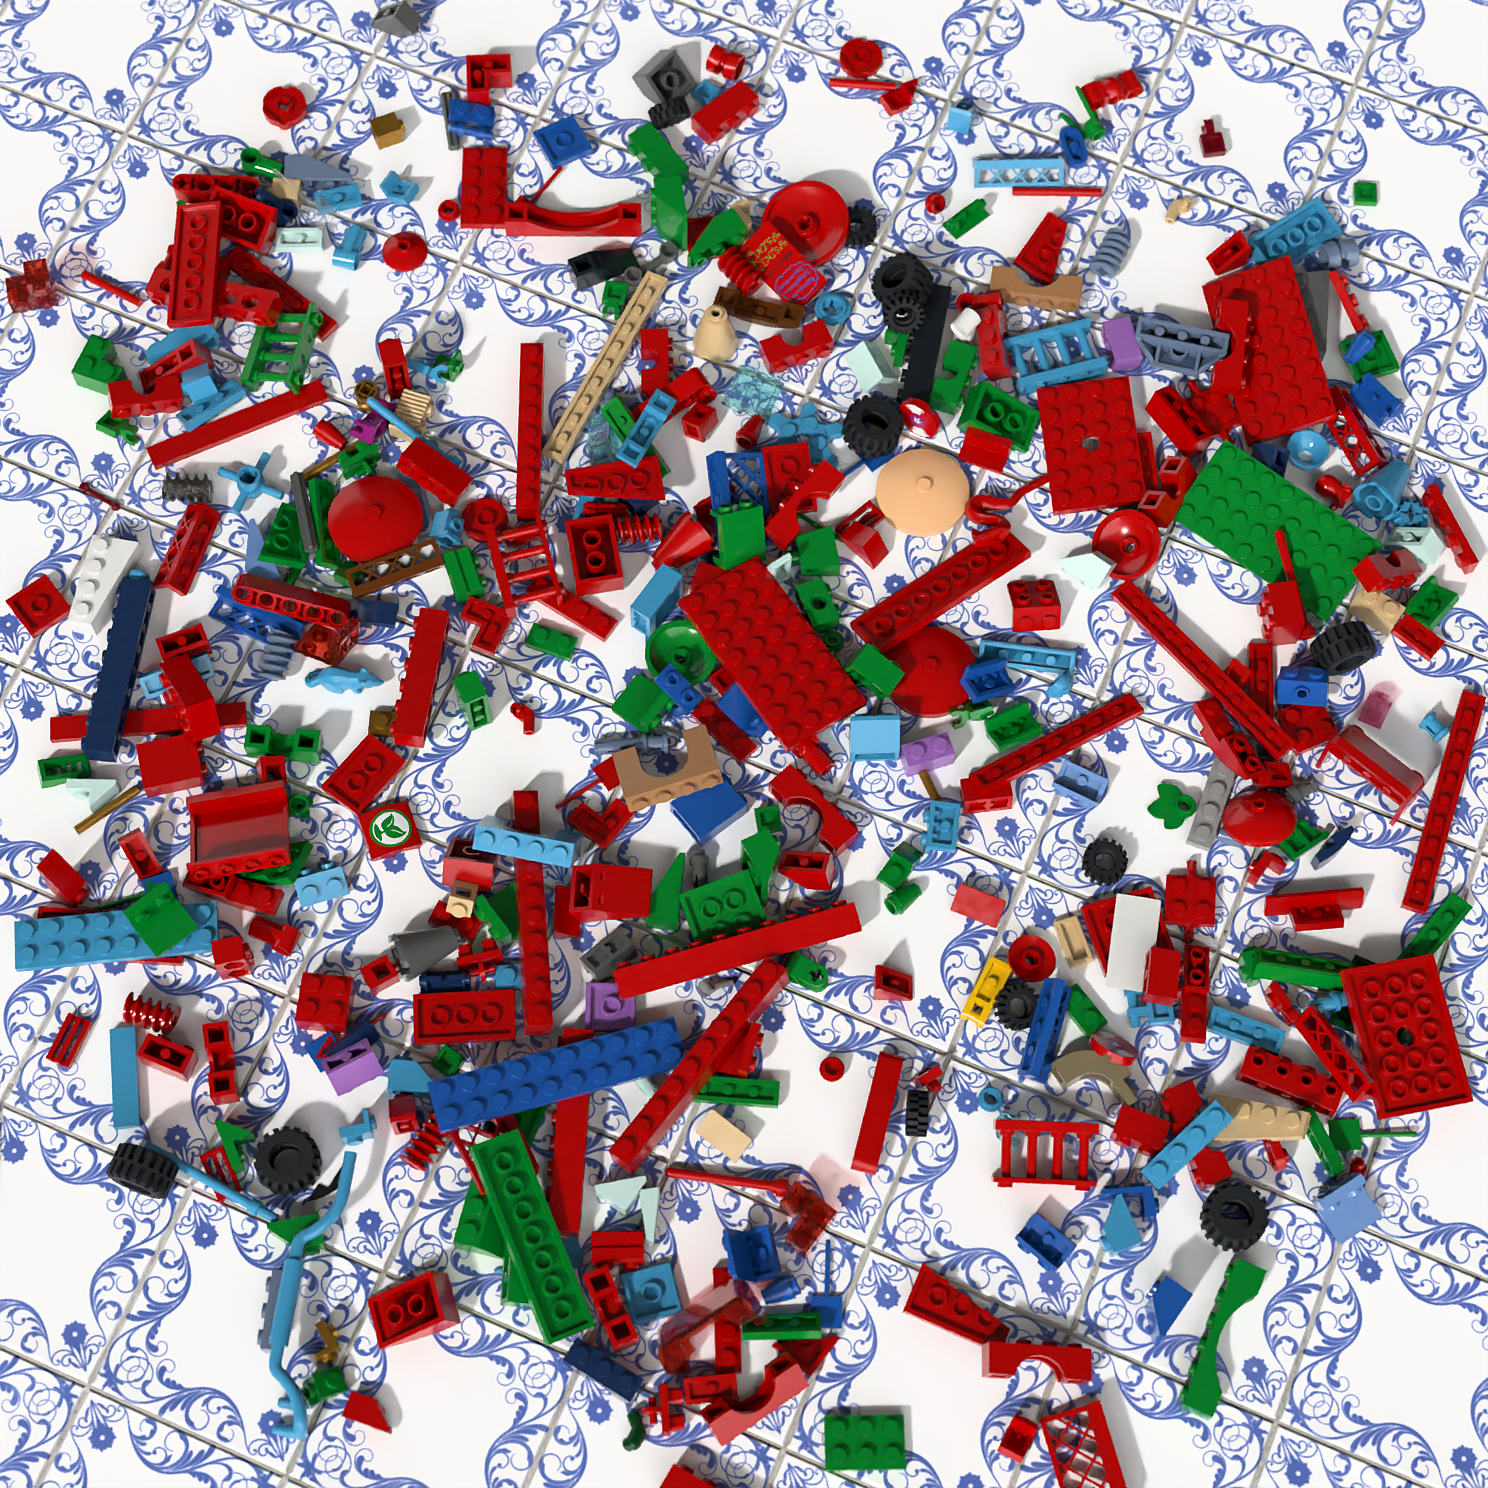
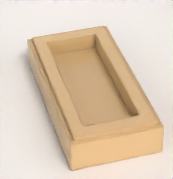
[1053,914,1094,969]

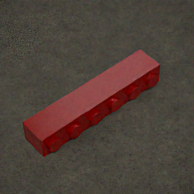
[390,607,450,748]

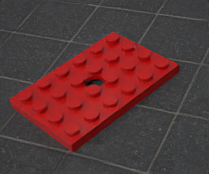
[1036,376,1146,516]
[1339,954,1474,1121]

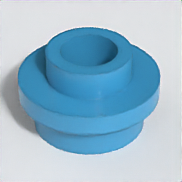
[978,1087,1003,1112]

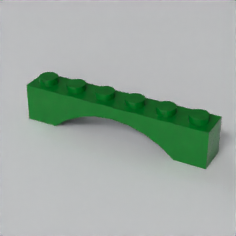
[1178,1258,1267,1421]

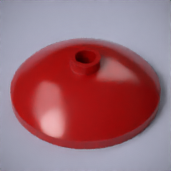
[1092,509,1161,580]
[1222,790,1297,847]

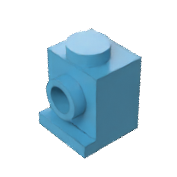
[429,508,464,548]

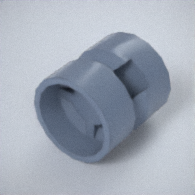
[1318,237,1359,272]

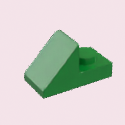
[876,841,924,891]
[215,1120,256,1174]

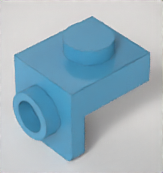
[379,170,420,205]
[339,1108,377,1146]

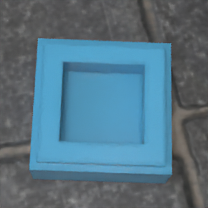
[691,78,722,106]

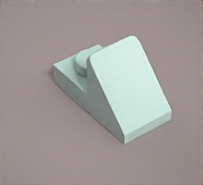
[66,779,121,814]

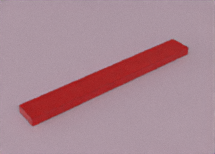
[146,379,329,470]
[969,693,1144,796]
[50,702,247,743]

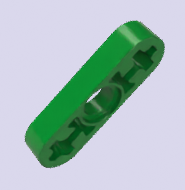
[1299,1105,1345,1177]

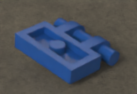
[448,98,495,141]

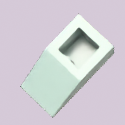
[1057,550,1117,590]

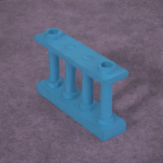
[1004,317,1108,397]

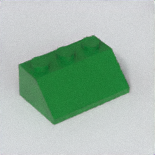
[650,175,687,251]
[740,828,781,908]
[453,1177,504,1260]

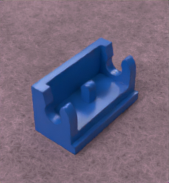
[1349,372,1401,428]

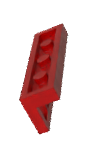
[1326,385,1390,477]
[153,502,222,596]
[1294,1004,1375,1103]

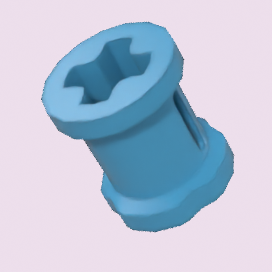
[1418,711,1451,744]

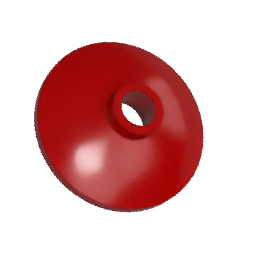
[382,232,428,272]
[1007,935,1056,983]

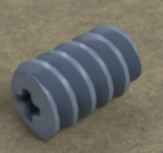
[1089,228,1131,278]
[255,628,298,682]

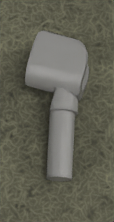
[697,978,734,997]

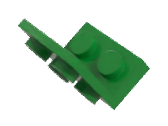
[123,881,198,958]

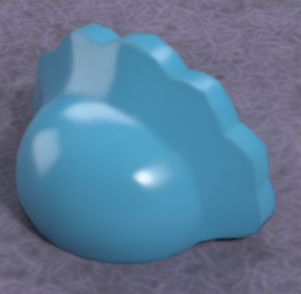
[1046,671,1073,698]

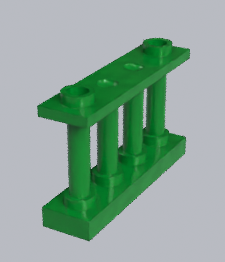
[240,303,323,394]

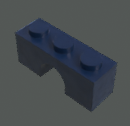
[563,1337,645,1407]

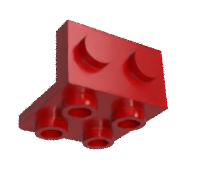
[1007,579,1061,632]
[710,1019,765,1079]

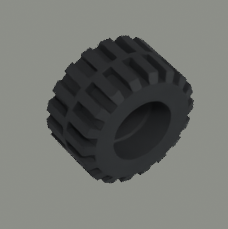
[871,252,934,316]
[842,394,904,459]
[1309,621,1377,676]
[253,1126,322,1197]
[106,1143,179,1199]
[1199,1182,1270,1253]

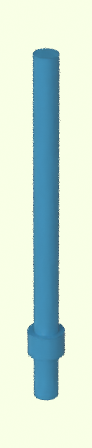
[144,1140,280,1222]

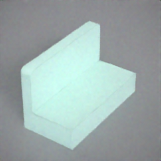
[845,340,897,393]

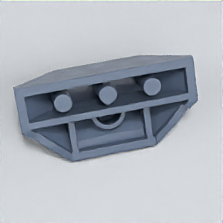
[1135,316,1230,376]

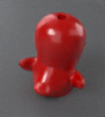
[1315,474,1354,511]

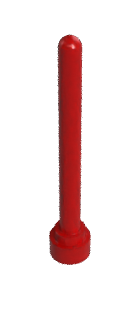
[1274,529,1317,641]
[665,1167,789,1198]

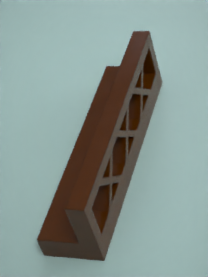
[344,538,444,600]

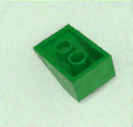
[956,381,1040,454]

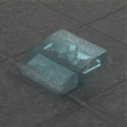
[721,365,784,423]

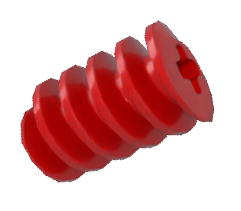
[717,246,764,296]
[614,513,663,546]
[123,992,181,1036]
[398,1114,452,1172]

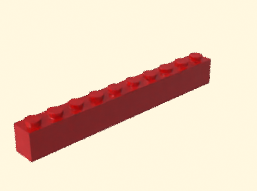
[510,790,553,1035]
[611,899,862,1000]
[608,956,789,1175]

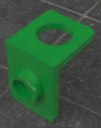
[432,349,465,383]

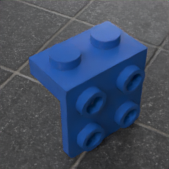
[722,1224,783,1284]

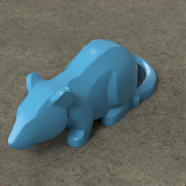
[305,666,384,694]

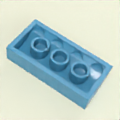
[1248,196,1344,266]

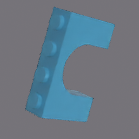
[472,815,583,868]

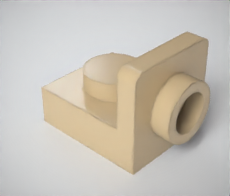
[729,198,752,237]

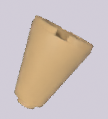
[693,305,738,363]

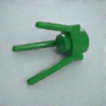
[1059,85,1106,142]

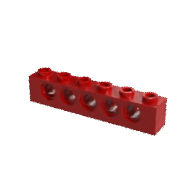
[145,268,284,327]

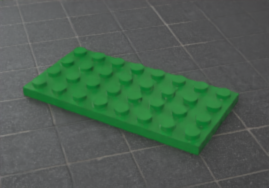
[1173,439,1383,623]

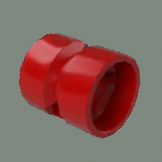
[706,44,745,82]

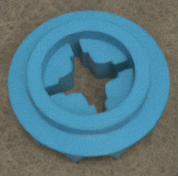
[814,293,851,327]
[1391,497,1429,528]

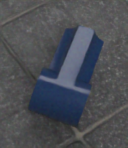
[251,186,298,227]

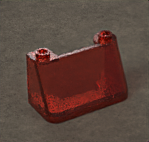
[657,1278,769,1376]

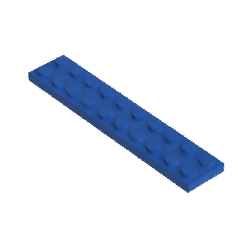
[427,1016,686,1134]

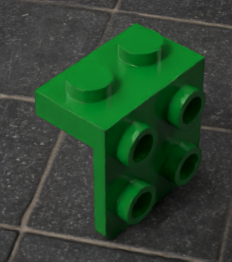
[611,674,676,736]
[473,882,518,947]

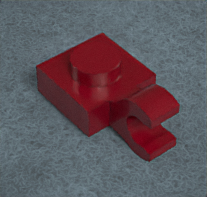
[1199,119,1226,158]

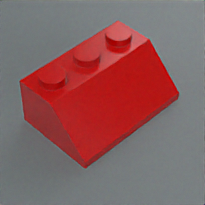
[208,185,278,257]

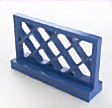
[706,451,774,549]

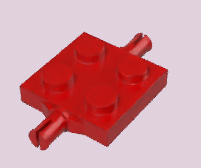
[1184,380,1242,445]
[1164,860,1216,943]

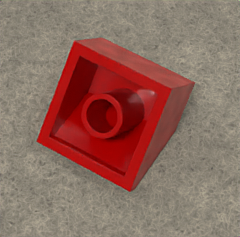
[442,837,499,892]

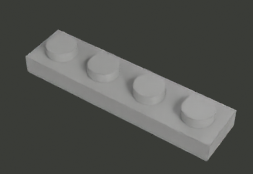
[1186,756,1235,852]

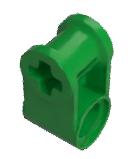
[783,951,828,993]

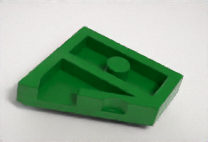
[1277,818,1330,862]

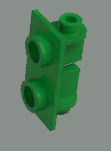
[942,198,990,240]

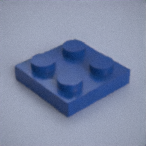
[533,115,593,170]

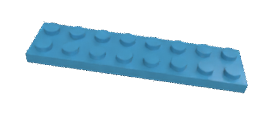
[14,901,219,972]

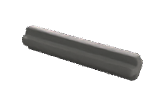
[440,91,460,151]

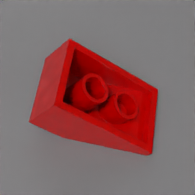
[367,1270,461,1350]

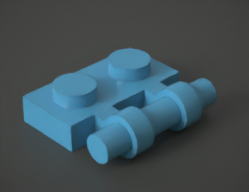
[1123,989,1175,1028]

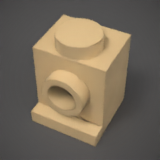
[446,879,479,918]

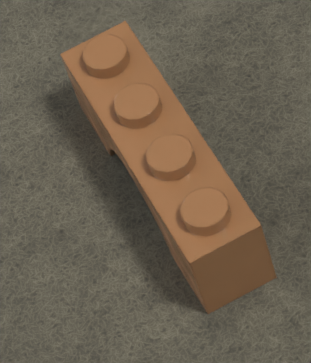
[989,265,1083,312]

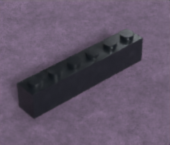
[896,284,952,405]

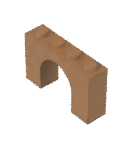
[612,724,724,812]

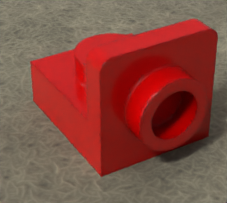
[1252,761,1293,790]

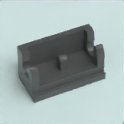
[579,927,638,982]

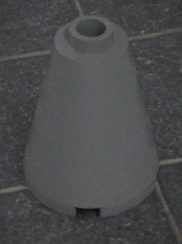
[388,925,461,982]

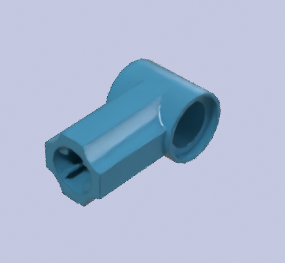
[332,224,367,271]

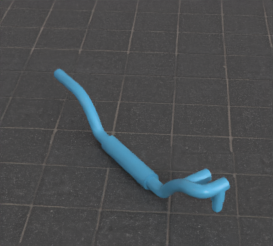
[269,1151,357,1441]

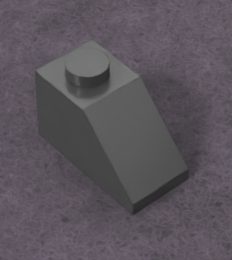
[370,0,423,38]

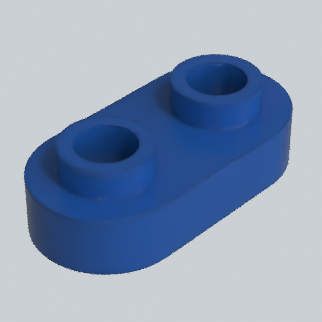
[1059,127,1089,169]

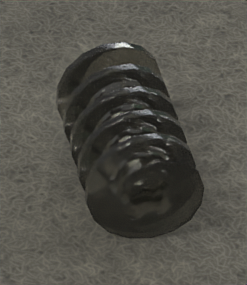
[162,472,214,503]

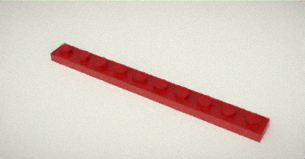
[1111,579,1297,761]
[1400,690,1486,915]

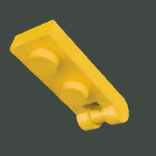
[959,956,1012,1029]

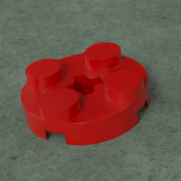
[262,86,308,130]

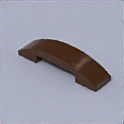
[712,286,807,329]

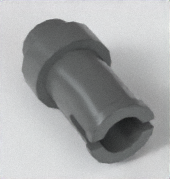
[1281,777,1318,805]
[689,850,709,888]

